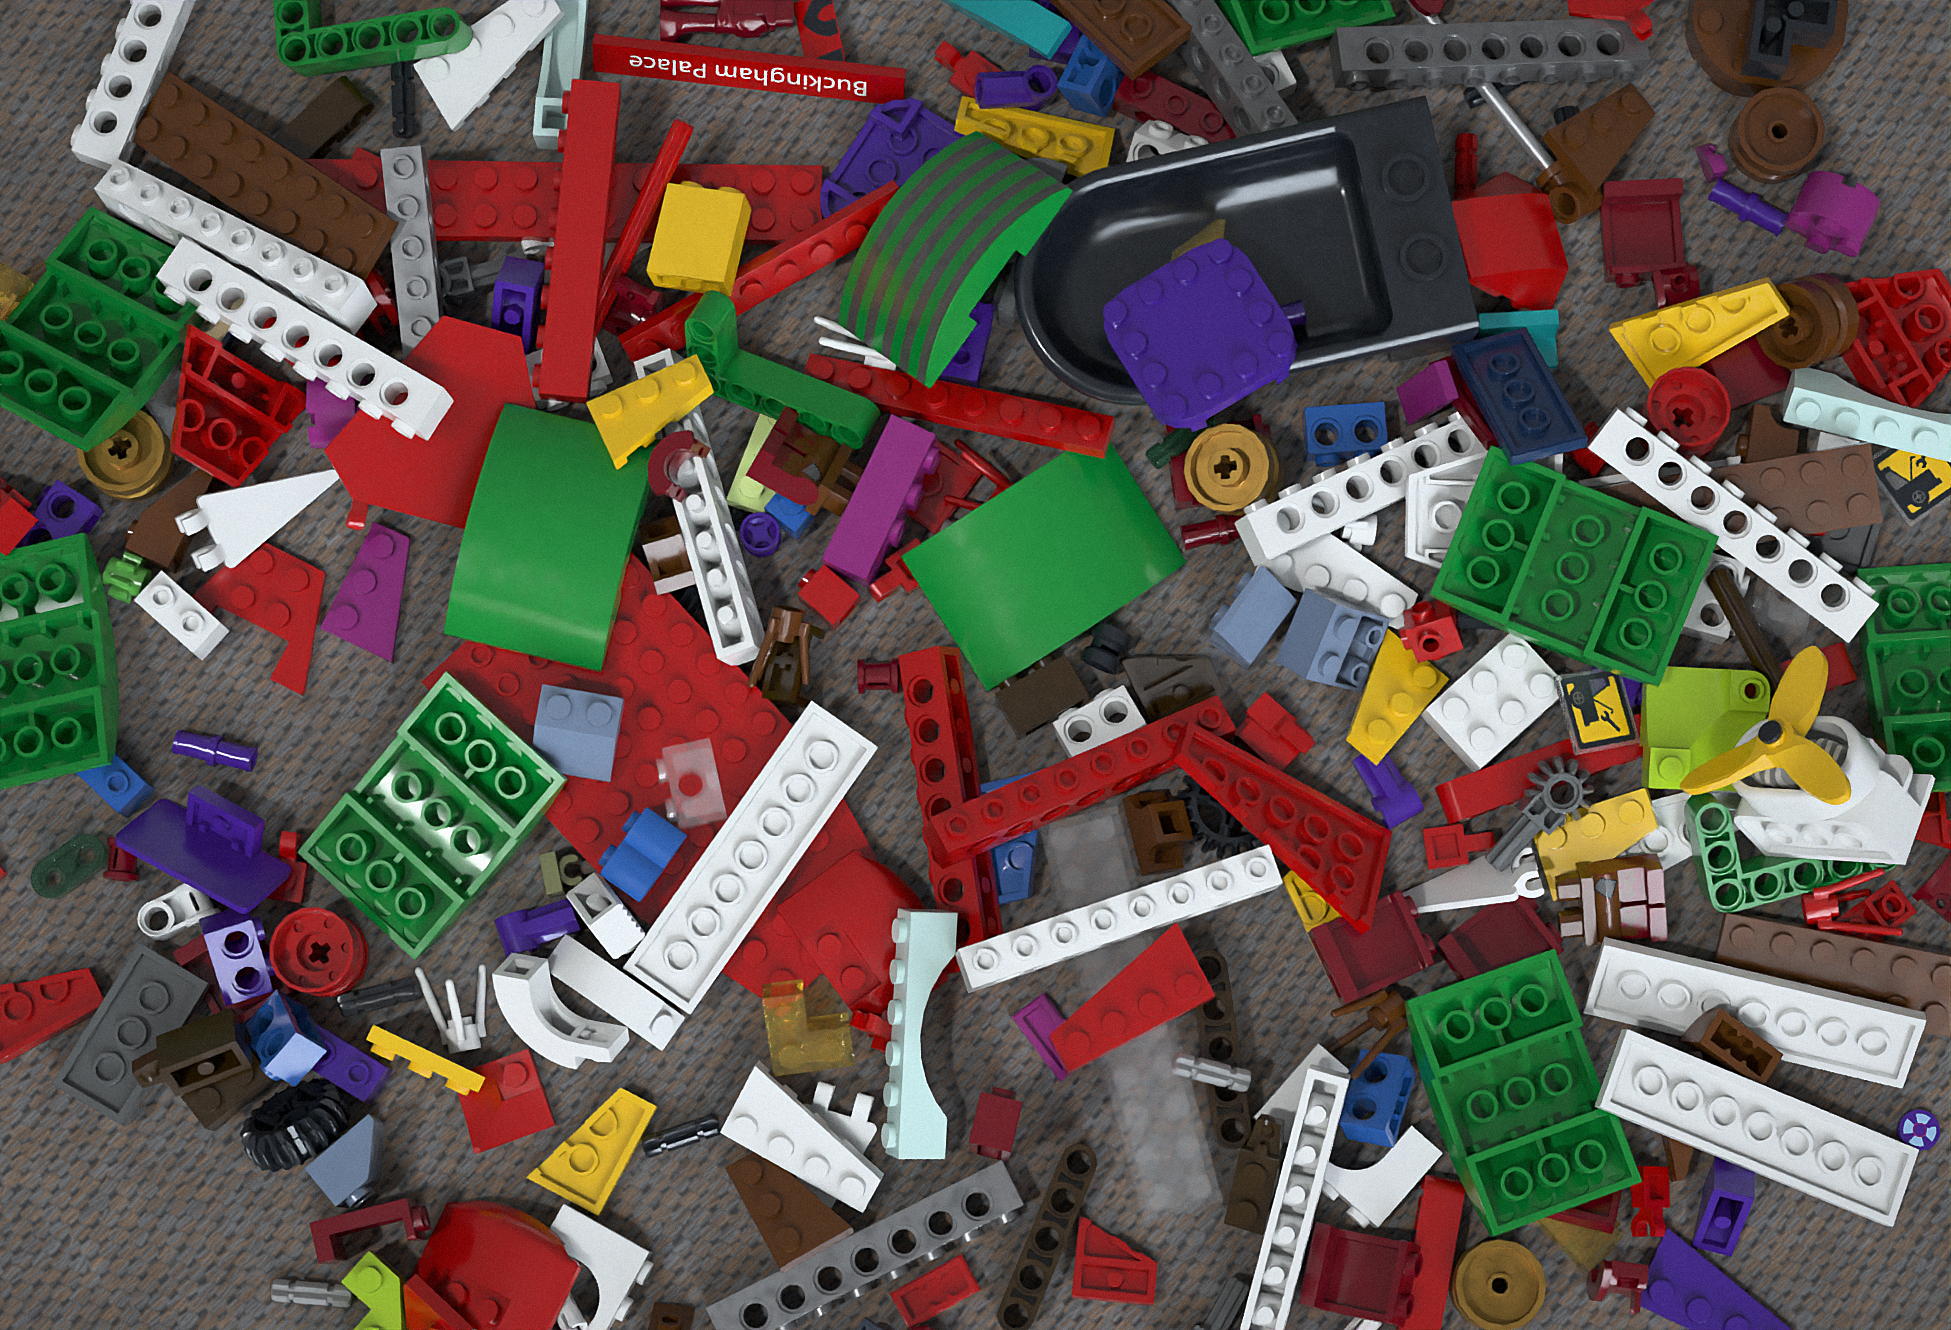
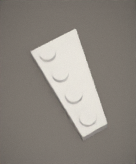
[1254,513,1418,629]
[1616,791,1742,871]
[720,1061,884,1213]

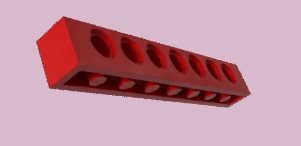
[898,646,1004,974]
[924,695,1236,870]

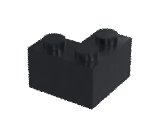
[1740,0,1838,80]

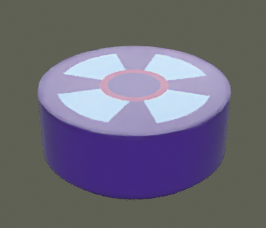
[1896,1110,1940,1151]

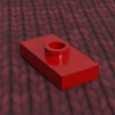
[889,1254,981,1327]

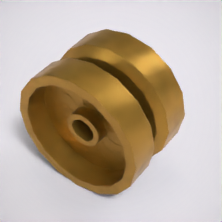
[77,410,175,502]
[1184,424,1284,516]
[1449,1239,1547,1330]

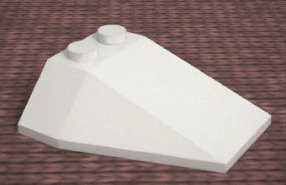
[1405,446,1563,570]

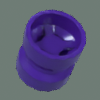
[740,512,781,558]

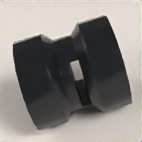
[1080,622,1133,675]

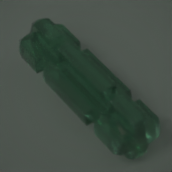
[1145,415,1217,469]

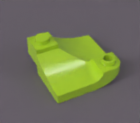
[1639,666,1770,792]

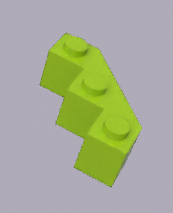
[341,1251,407,1330]

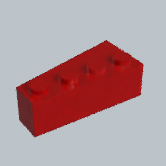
[1048,922,1215,1075]

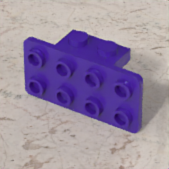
[115,784,291,914]

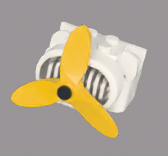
[1680,646,1935,865]

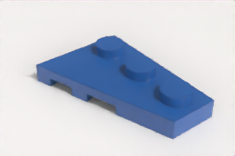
[981,770,1040,906]

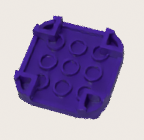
[820,97,966,251]
[1103,238,1298,432]

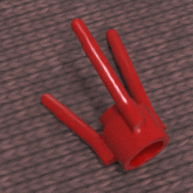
[944,439,1015,510]
[1801,868,1903,936]

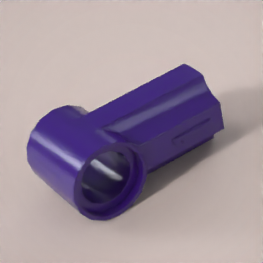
[974,64,1058,112]
[1351,753,1424,830]
[494,898,581,959]

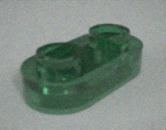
[31,834,108,900]

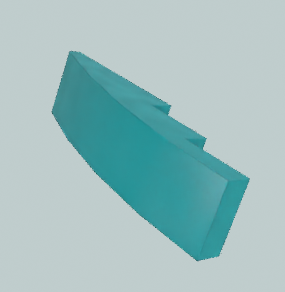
[941,0,1072,60]

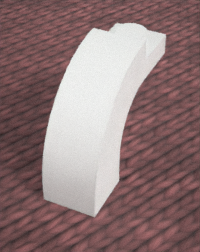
[548,934,685,1051]
[492,953,629,1069]

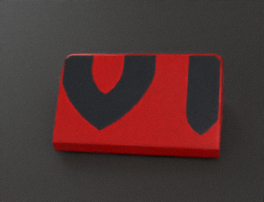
[793,0,846,62]

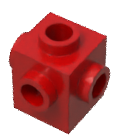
[1399,600,1464,663]

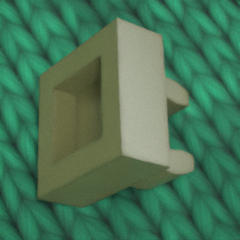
[539,851,583,898]

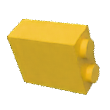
[646,181,751,297]

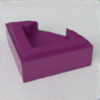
[1695,143,1728,184]

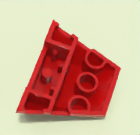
[1451,171,1569,311]
[1841,268,1951,409]
[170,325,306,488]

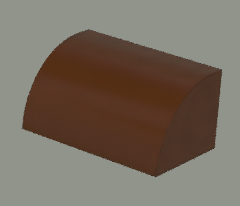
[1679,1008,1784,1085]

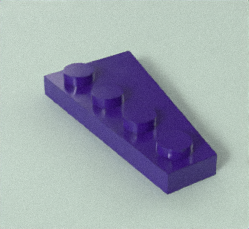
[1641,1228,1792,1330]

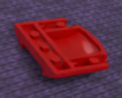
[775,849,948,1038]
[410,1200,581,1330]

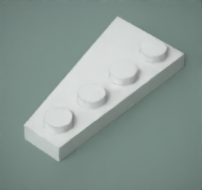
[413,0,565,132]

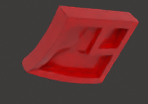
[457,1048,557,1154]

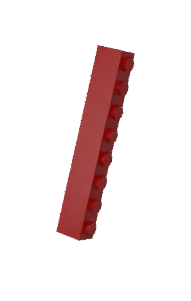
[532,79,622,404]

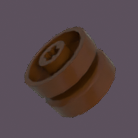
[1728,86,1825,185]
[1756,273,1859,369]

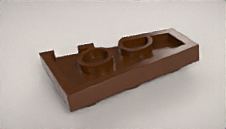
[1542,83,1655,199]
[725,1152,855,1273]

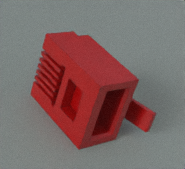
[1233,692,1316,772]

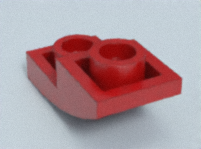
[1833,879,1917,939]

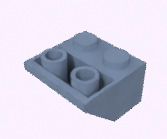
[1208,565,1297,670]
[1276,588,1391,692]

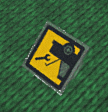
[1873,446,1951,528]
[1553,668,1640,755]

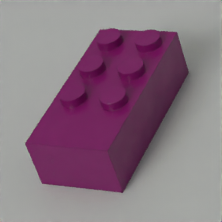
[822,414,942,589]

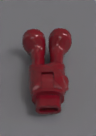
[660,0,793,43]

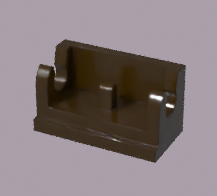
[761,624,826,709]

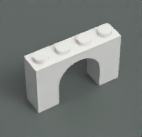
[1252,1043,1442,1228]
[550,1204,654,1330]

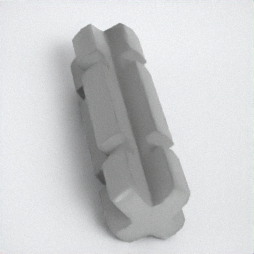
[1171,1052,1251,1092]
[271,1279,353,1307]

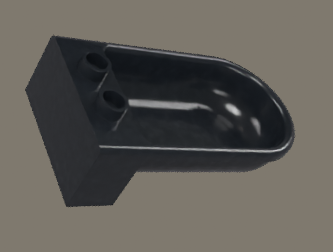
[1014,95,1479,406]

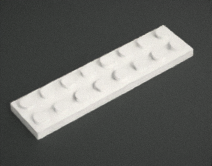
[623,701,878,1015]
[1583,937,1926,1088]
[1594,1029,1919,1227]

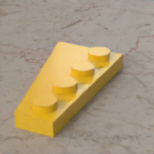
[954,96,1115,177]
[1609,277,1790,389]

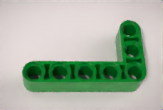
[273,0,473,77]
[685,290,881,450]
[1684,792,1898,913]

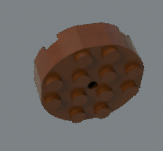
[1685,0,1849,98]

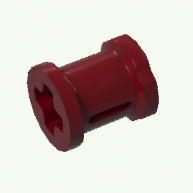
[857,658,899,694]
[103,837,140,882]

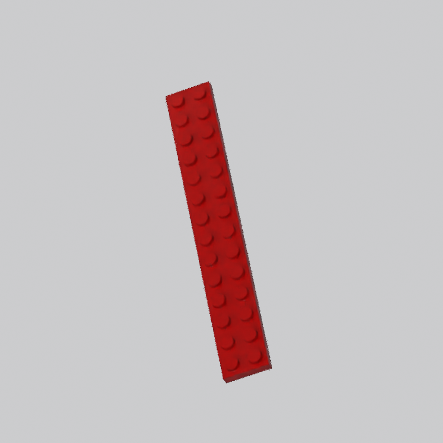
[265,159,822,245]

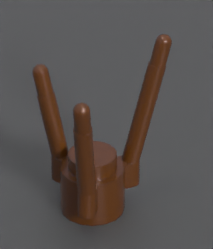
[747,604,811,688]
[1326,988,1408,1079]

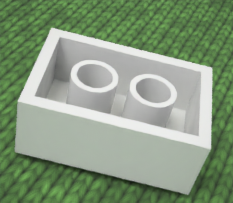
[1421,634,1564,772]

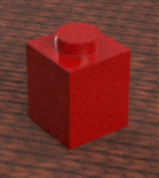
[797,564,861,631]

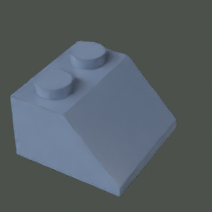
[532,684,625,782]
[304,1114,385,1209]

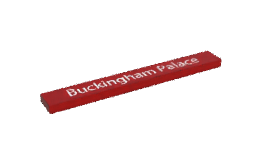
[592,34,906,104]

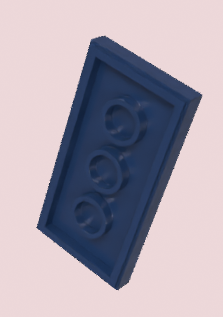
[1451,327,1588,466]

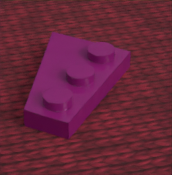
[320,522,411,663]

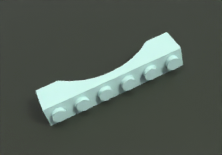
[533,0,589,150]
[1783,367,1951,462]
[881,908,958,1159]

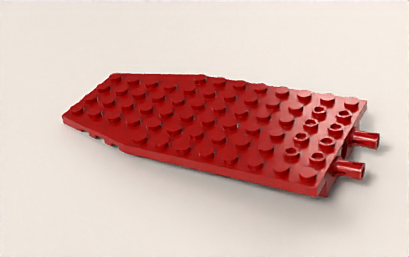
[421,552,879,1011]

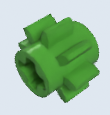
[102,551,152,604]

